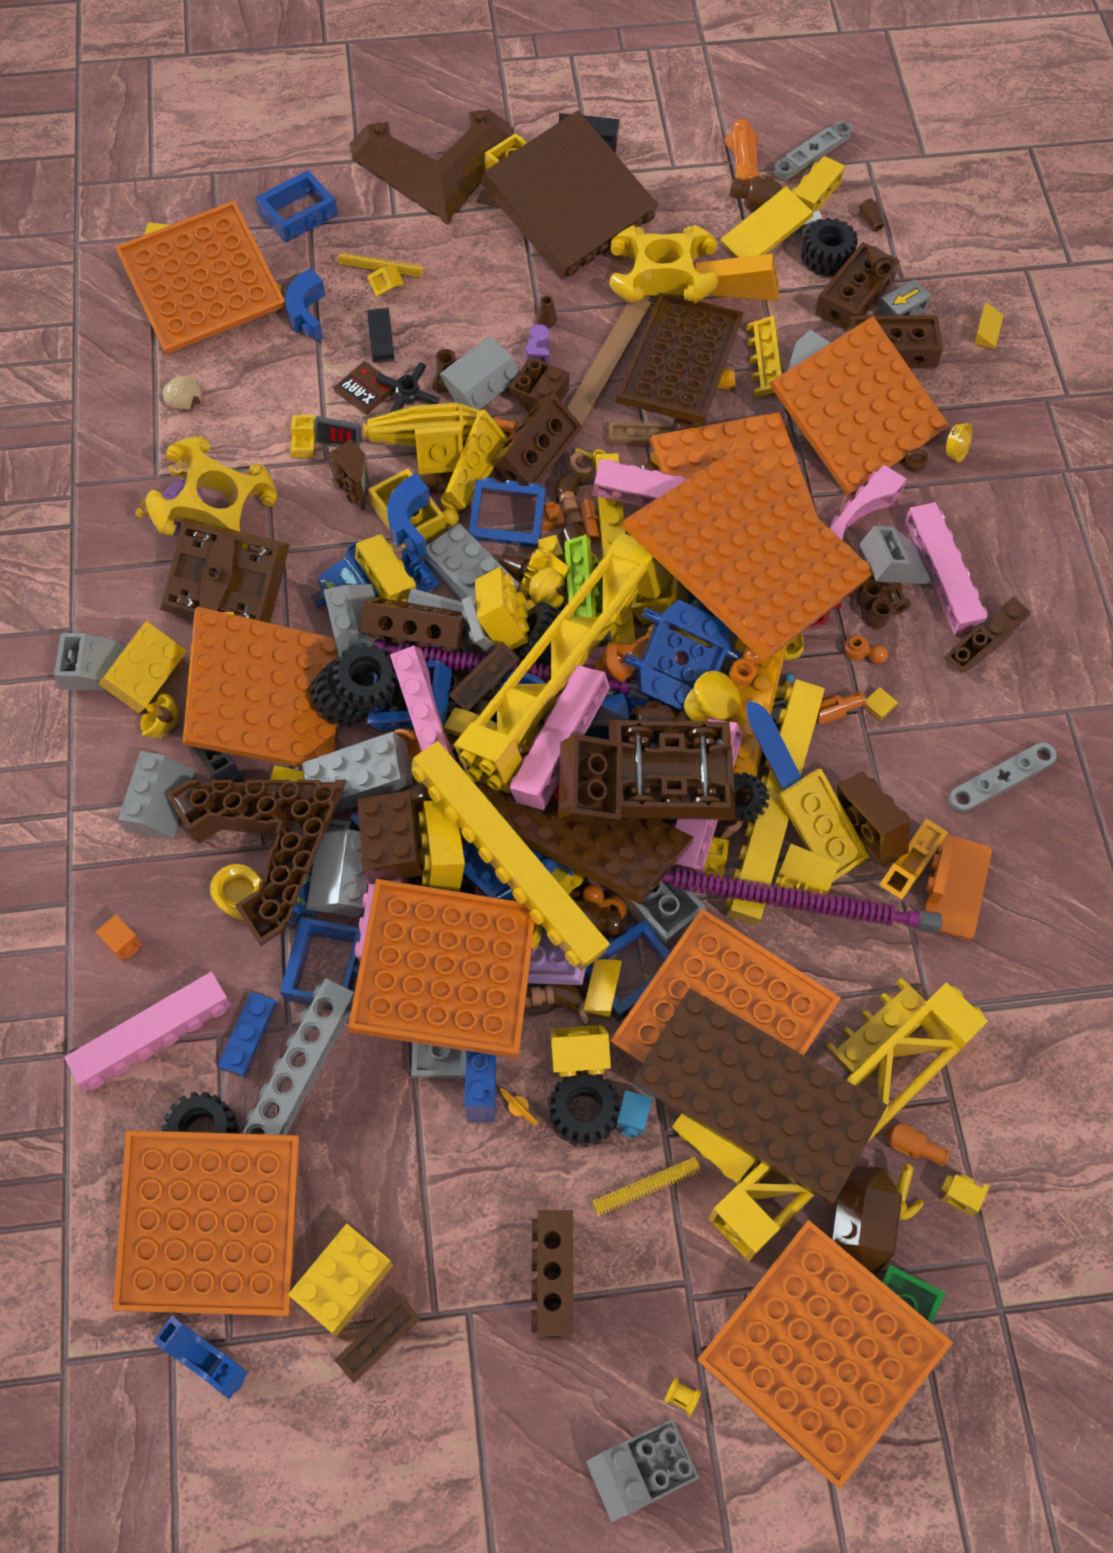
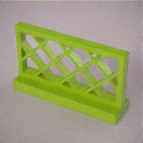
[565,535,603,617]

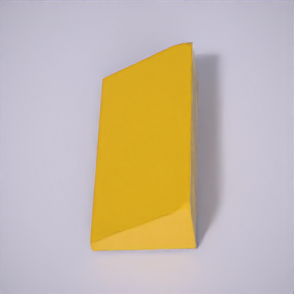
[974,302,1004,349]
[583,959,622,1017]

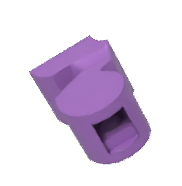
[525,324,550,364]

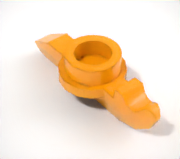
[499,1088,539,1126]

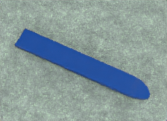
[746,701,802,791]

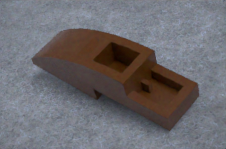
[944,596,1031,674]

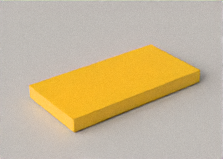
[720,186,813,258]
[777,768,870,882]

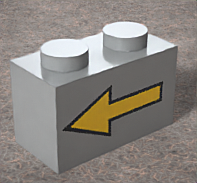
[878,279,931,316]

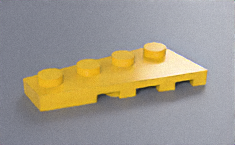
[445,409,508,509]

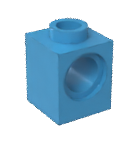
[616,1091,652,1138]

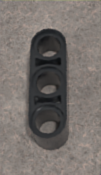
[367,307,395,363]

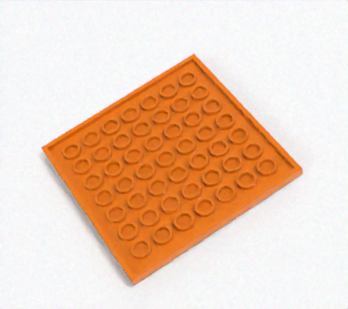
[621,446,873,662]

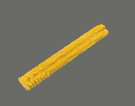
[338,252,424,278]
[593,1157,700,1216]

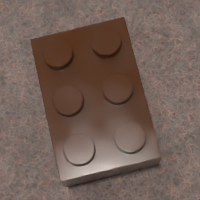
[558,734,622,826]
[837,771,911,866]
[358,791,422,884]

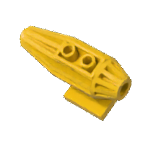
[363,403,479,474]

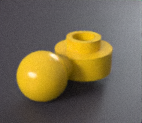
[441,493,462,527]

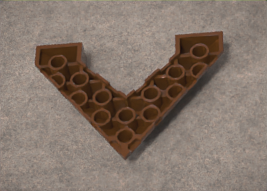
[350,109,512,225]
[167,780,346,946]

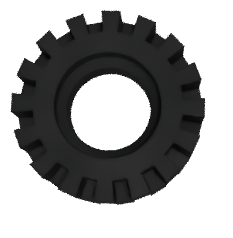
[734,772,770,822]

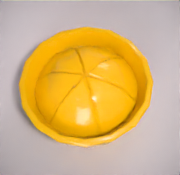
[946,423,972,462]

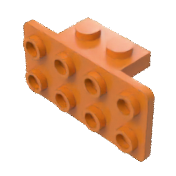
[924,835,992,940]

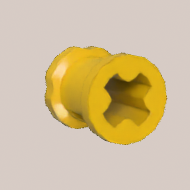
[663,1377,702,1416]

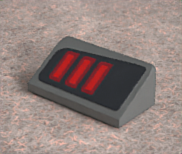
[315,416,362,448]

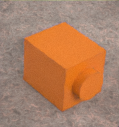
[95,914,142,962]

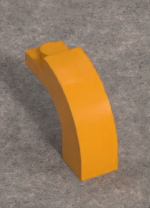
[880,818,949,899]

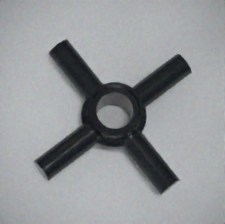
[376,362,440,413]

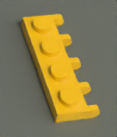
[746,316,783,397]
[825,978,926,1075]

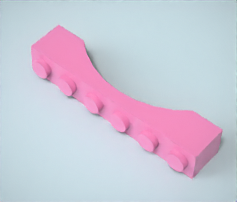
[829,465,907,541]
[390,646,459,765]

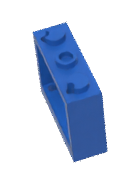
[255,170,338,243]
[469,478,547,548]
[367,659,452,731]
[280,917,361,1010]
[584,920,670,1022]
[465,1051,496,1122]

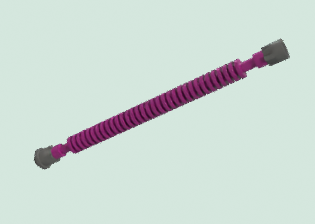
[348,633,649,699]
[661,868,942,934]

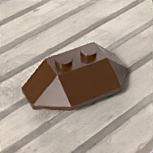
[832,1166,902,1275]

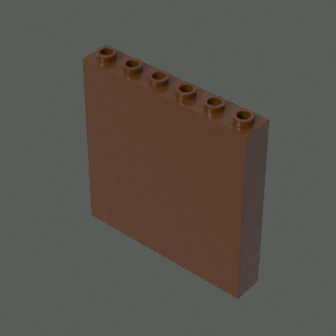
[480,110,659,279]

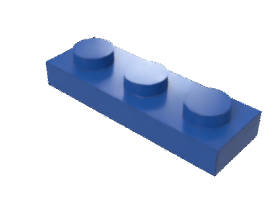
[218,992,277,1078]

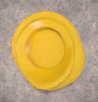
[684,671,741,721]
[210,864,263,920]

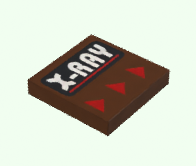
[334,361,395,415]

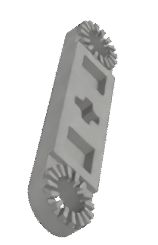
[774,121,853,180]
[948,743,1057,813]

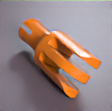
[816,691,866,725]
[885,1124,950,1166]

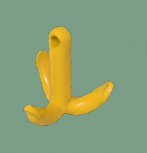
[897,1164,924,1221]

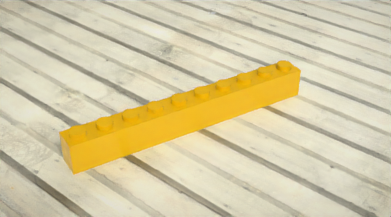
[595,453,635,644]
[724,679,825,926]
[411,741,610,971]

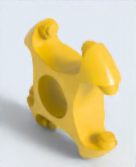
[609,224,718,304]
[145,436,278,552]

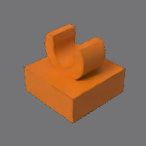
[542,502,565,532]

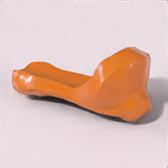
[724,118,762,183]
[594,634,650,682]

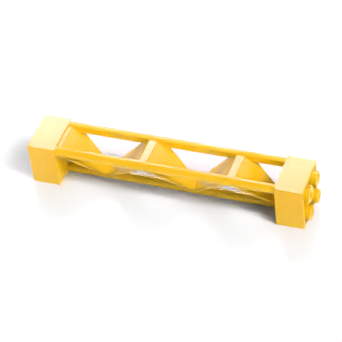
[454,533,671,793]
[708,982,988,1262]

